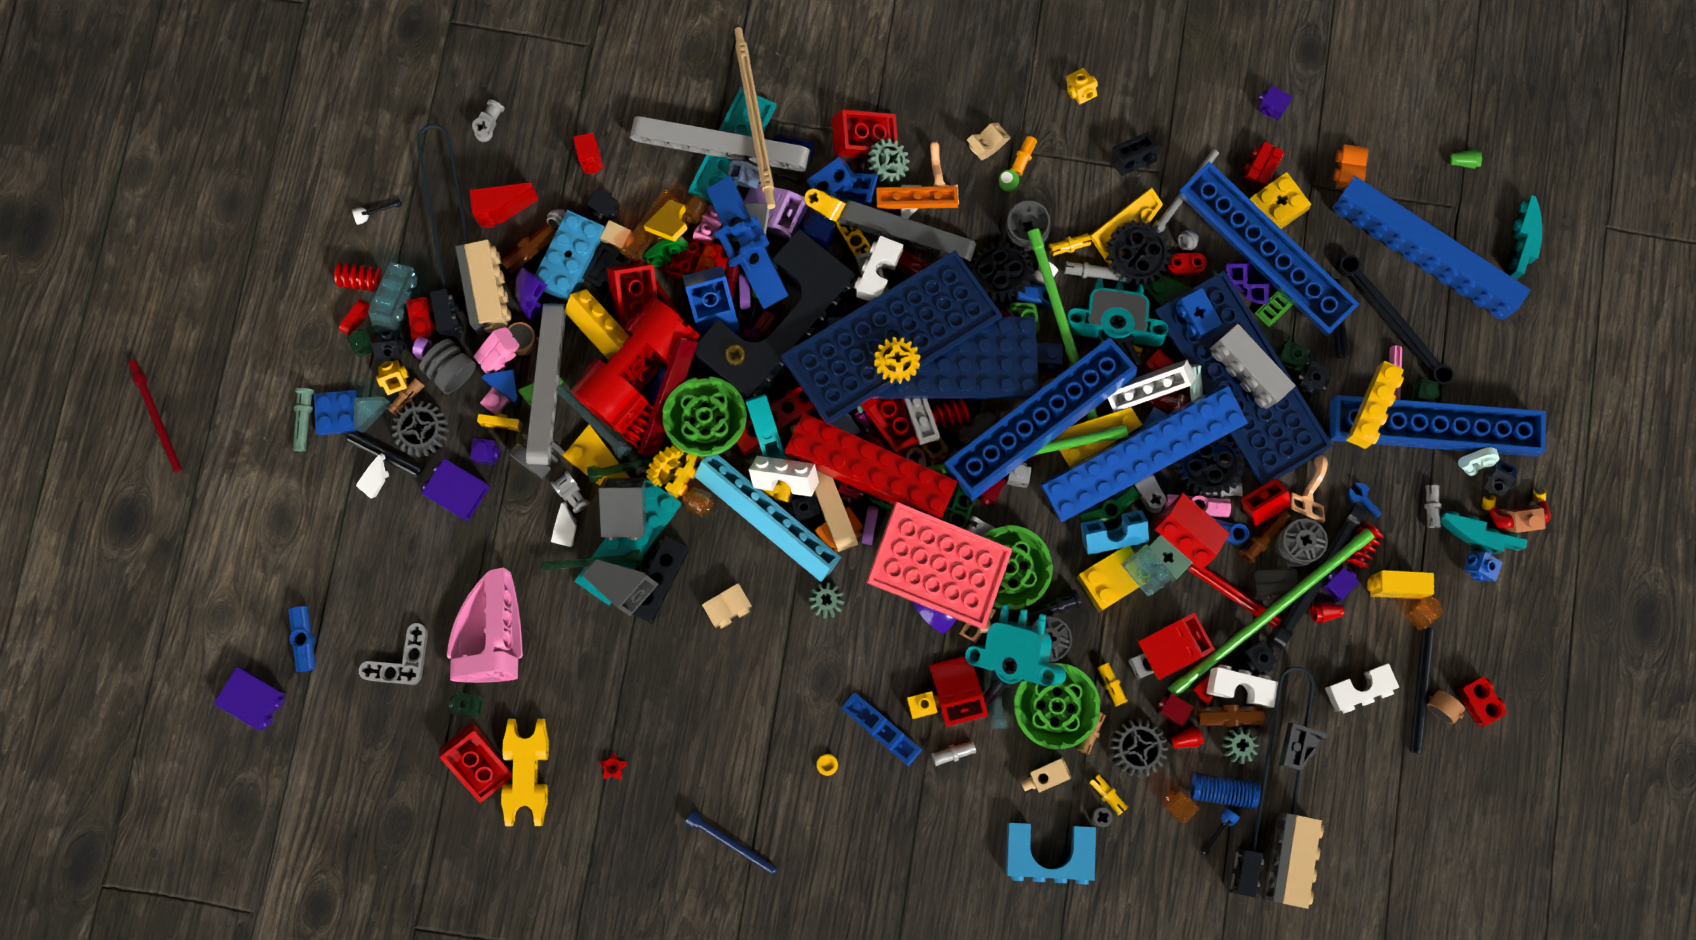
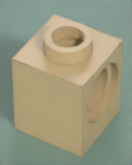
[600,220,634,254]

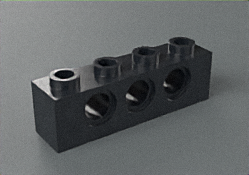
[632,536,690,624]

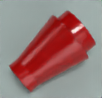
[1310,603,1344,624]
[1171,726,1204,749]

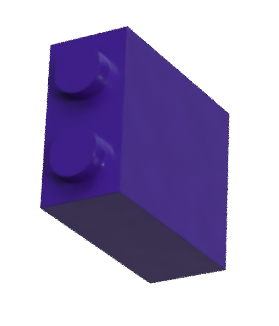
[421,459,490,522]
[214,667,286,730]

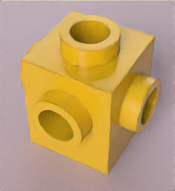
[1066,68,1098,104]
[376,360,409,395]

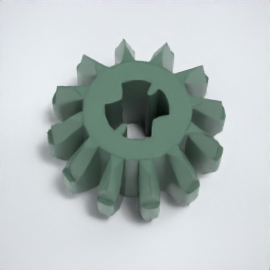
[809,583,845,619]
[1222,727,1259,764]

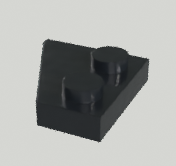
[1279,723,1327,771]

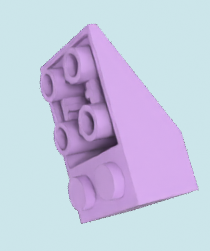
[744,184,808,240]

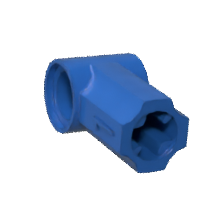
[1017,283,1052,308]
[1215,519,1249,545]

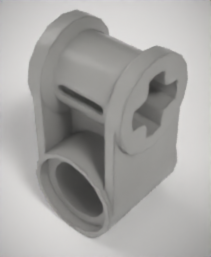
[1131,474,1166,513]

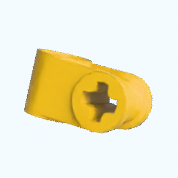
[804,189,846,222]

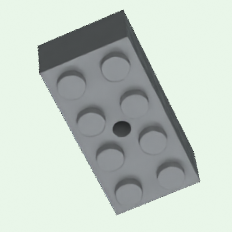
[1210,324,1296,409]

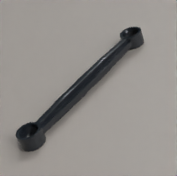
[1337,254,1454,387]
[1270,503,1367,650]

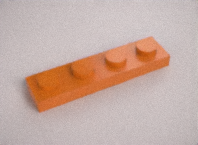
[876,186,958,209]

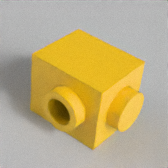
[907,691,940,719]

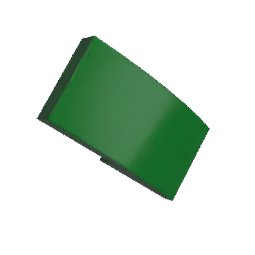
[643,236,689,267]

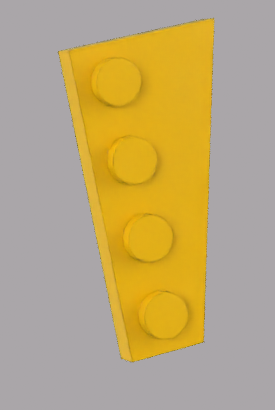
[1089,188,1163,268]
[1053,407,1142,467]
[563,424,630,486]
[665,431,710,499]

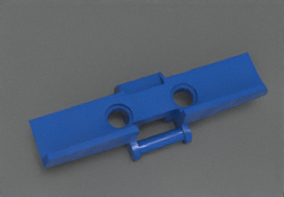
[706,175,789,309]

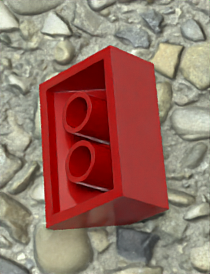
[1154,492,1230,570]

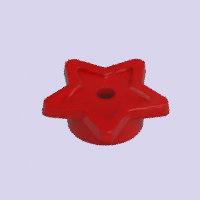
[599,753,627,780]

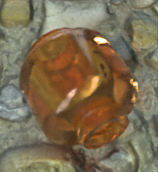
[681,195,708,225]
[682,487,715,517]

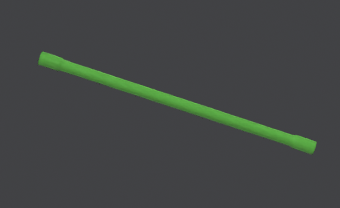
[1027,228,1098,421]
[926,425,1128,474]
[1167,528,1375,696]

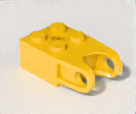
[1250,172,1311,229]

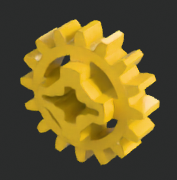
[874,337,920,384]
[646,445,687,487]

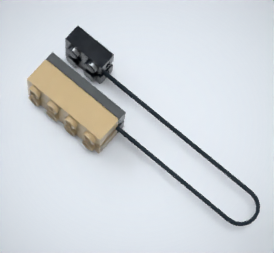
[417,124,512,341]
[1229,667,1324,909]

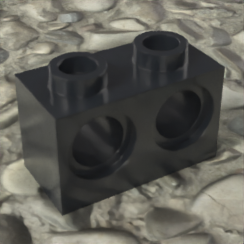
[1111,132,1158,176]

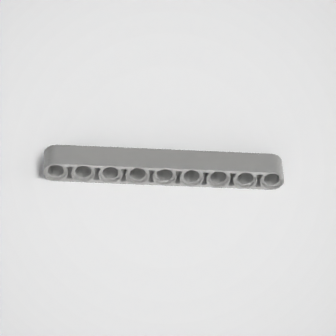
[630,116,810,171]
[526,304,566,465]

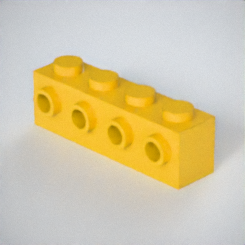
[564,289,630,360]
[1346,361,1404,449]

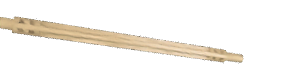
[734,27,775,209]

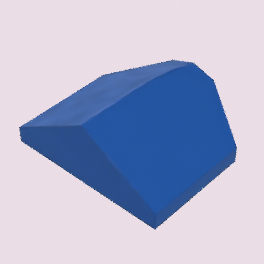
[837,172,878,206]

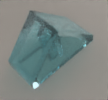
[354,397,391,433]

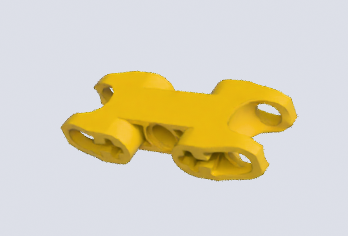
[501,719,549,826]

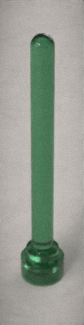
[586,456,655,483]
[541,549,642,570]

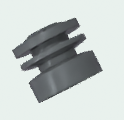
[1007,201,1050,251]
[419,339,476,394]
[508,427,565,480]
[1275,518,1328,567]
[1030,616,1072,663]

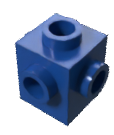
[1463,549,1503,582]

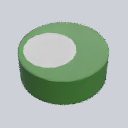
[999,170,1019,191]

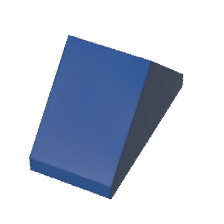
[482,370,521,405]

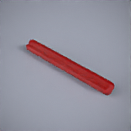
[1188,563,1281,628]

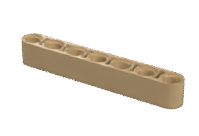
[789,423,858,552]

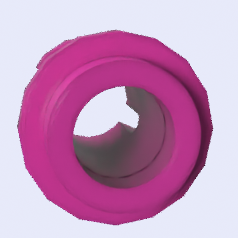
[853,412,875,438]

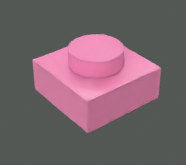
[480,387,510,415]

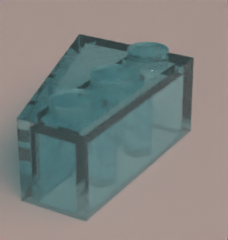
[368,262,417,334]

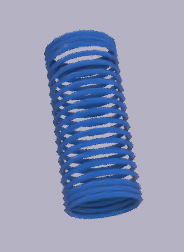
[1190,772,1261,809]

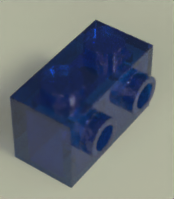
[802,214,835,252]

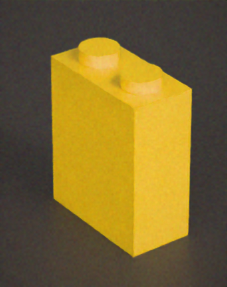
[1367,570,1434,599]

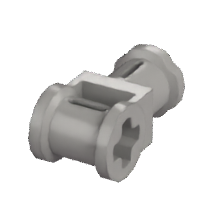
[472,100,505,142]
[550,470,590,514]

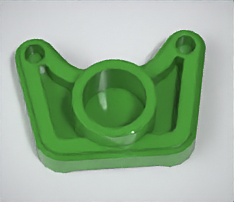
[1009,302,1040,334]

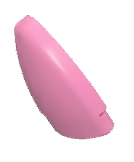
[447,568,523,683]

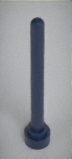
[684,809,777,874]

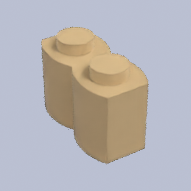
[702,583,752,629]

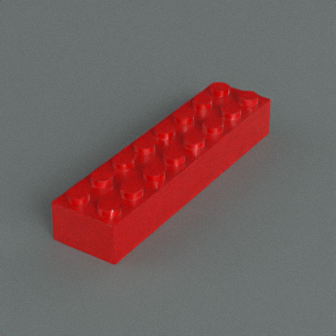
[785,413,958,520]

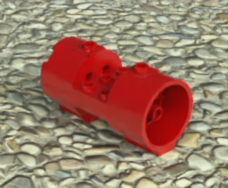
[570,298,701,435]

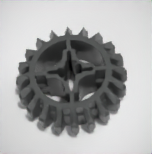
[392,401,449,457]
[1110,719,1168,777]

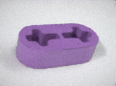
[739,272,751,310]
[413,336,434,360]
[861,505,879,545]

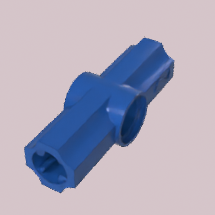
[288,606,316,672]

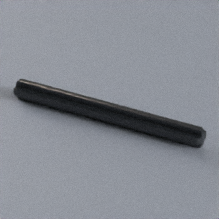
[1409,628,1435,754]

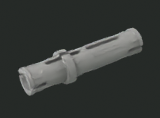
[1064,261,1126,282]

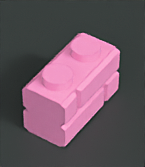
[474,327,519,374]

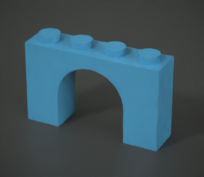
[1006,823,1096,885]

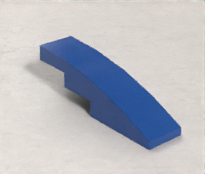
[841,692,922,767]

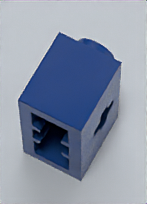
[1176,288,1222,339]

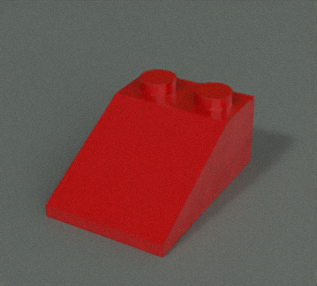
[832,109,898,157]
[470,182,539,228]
[607,261,658,330]
[860,399,919,456]
[439,722,513,803]

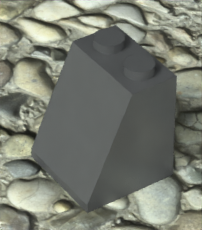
[599,477,646,540]
[582,559,659,616]

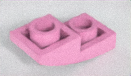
[693,205,722,243]

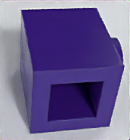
[1258,86,1293,121]
[470,438,500,465]
[1321,568,1360,602]

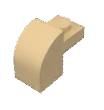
[967,123,1010,160]

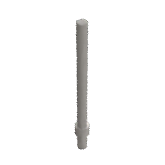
[1144,149,1219,244]

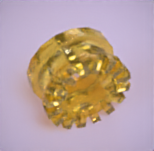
[726,345,745,366]

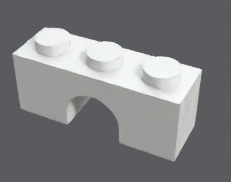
[854,236,903,302]
[749,456,819,496]
[1325,664,1399,714]
[1206,665,1279,708]

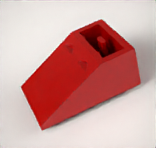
[660,236,729,280]
[1138,612,1215,680]
[929,656,988,728]

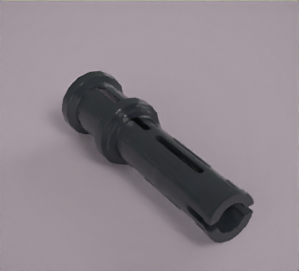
[1017,589,1082,623]

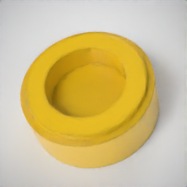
[817,754,838,776]

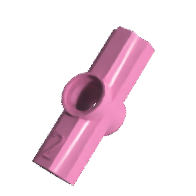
[1165,494,1231,518]

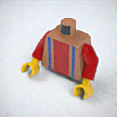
[1481,488,1551,533]

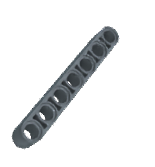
[837,200,976,264]

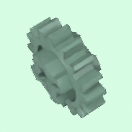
[867,138,910,184]

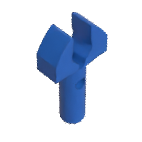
[1347,483,1381,518]

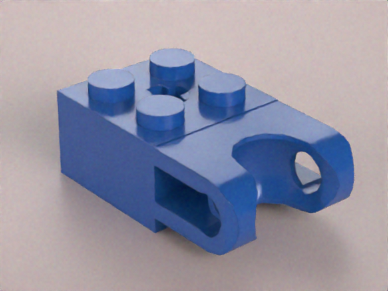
[683,265,740,338]

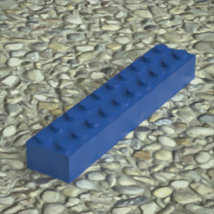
[1179,161,1359,337]
[1331,176,1531,320]
[945,337,1137,501]
[1039,385,1248,522]
[1329,395,1546,457]

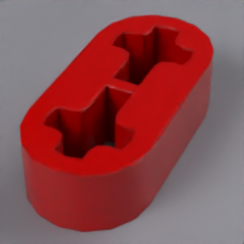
[339,299,371,336]

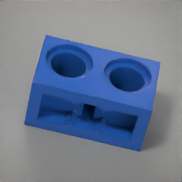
[807,157,857,200]

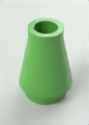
[1450,149,1482,169]

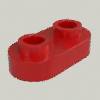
[1166,253,1207,275]

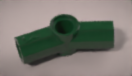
[1078,486,1140,523]

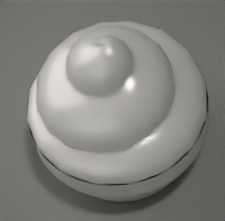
[547,209,566,230]
[1178,230,1199,251]

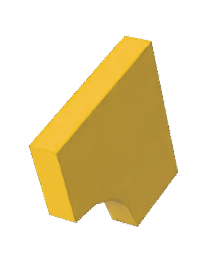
[643,200,688,242]

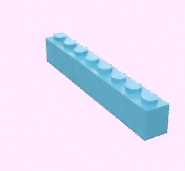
[694,455,841,582]

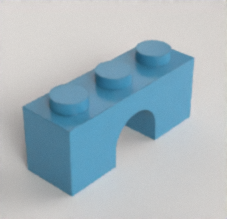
[1081,510,1149,555]

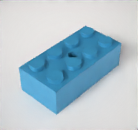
[535,210,605,303]

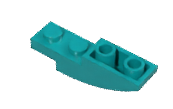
[1509,195,1542,280]
[745,394,786,460]
[1440,511,1527,554]

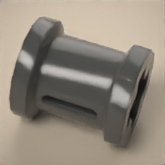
[1091,808,1113,827]

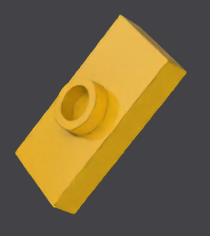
[477,413,523,432]

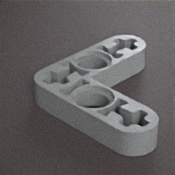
[359,623,428,685]

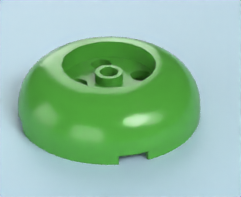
[663,377,747,457]
[982,525,1053,610]
[1014,663,1100,749]

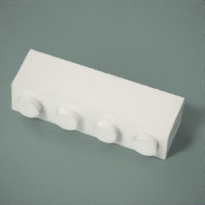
[1108,360,1195,412]

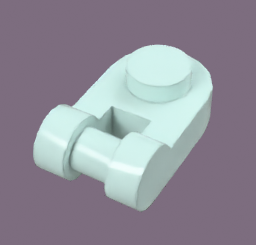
[1458,447,1499,476]

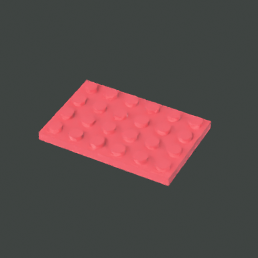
[866,502,1013,629]

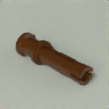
[1238,510,1293,564]

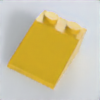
[1076,546,1152,613]

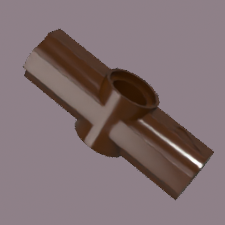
[501,223,556,276]
[1197,705,1265,727]

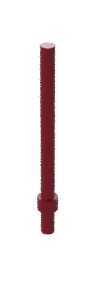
[128,360,182,473]

